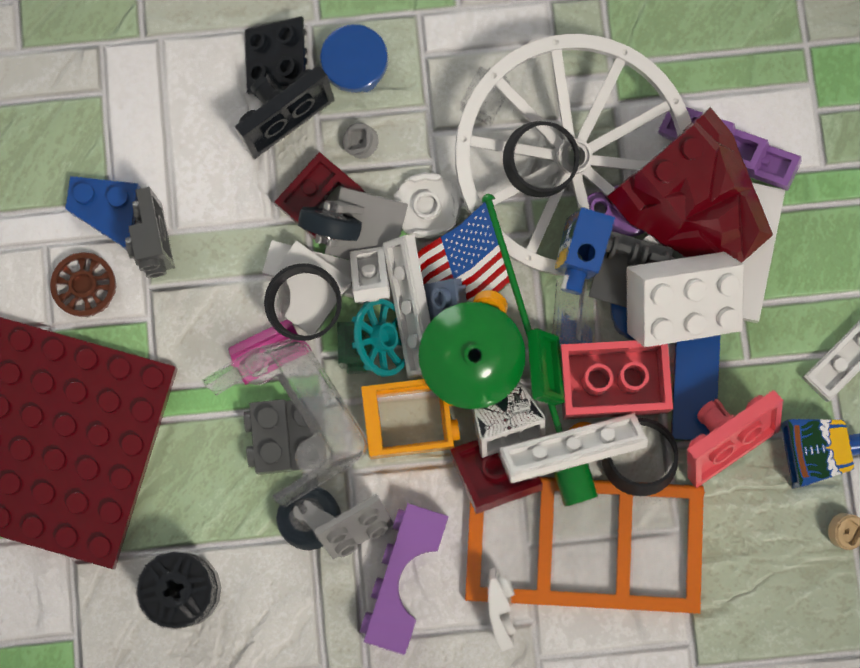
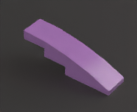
[658,107,802,191]

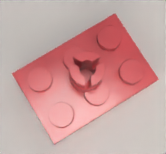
[687,390,783,488]

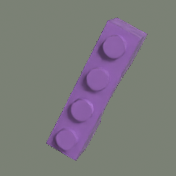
[360,503,448,655]

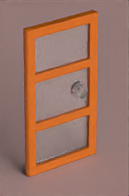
[465,477,705,614]

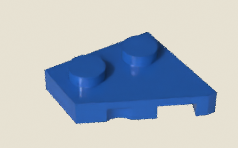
[65,176,140,250]

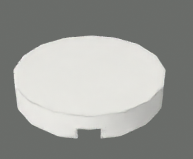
[394,172,461,241]

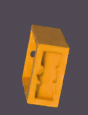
[361,379,460,460]

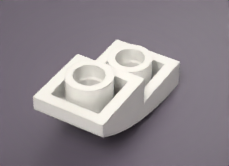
[488,567,518,652]

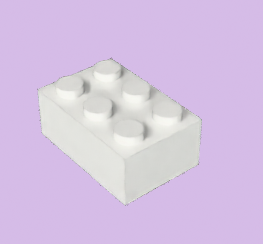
[627,252,744,348]

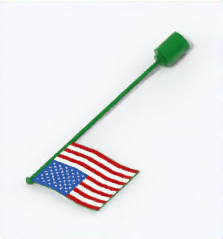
[418,194,598,507]

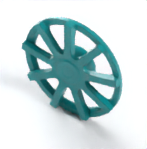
[352,299,406,377]

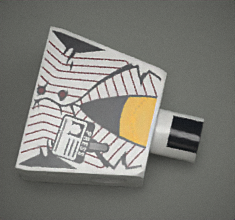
[471,381,545,458]

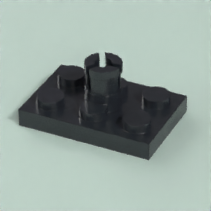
[235,65,335,160]

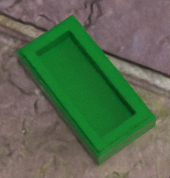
[527,328,565,406]

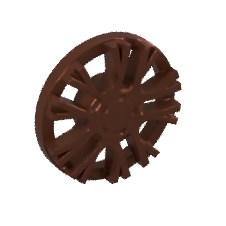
[50,253,116,317]

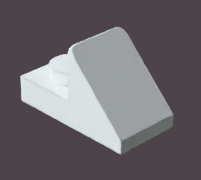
[349,246,391,304]

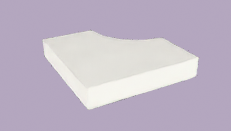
[276,240,352,335]

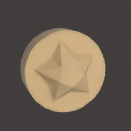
[828,513,860,550]

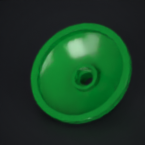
[418,302,526,409]

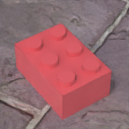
[560,340,673,420]

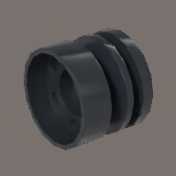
[136,551,221,629]

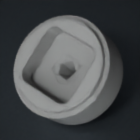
[343,123,378,159]

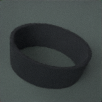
[503,121,580,197]
[264,263,342,341]
[601,418,678,496]

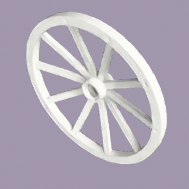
[455,34,692,276]

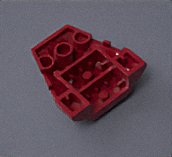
[606,107,773,263]

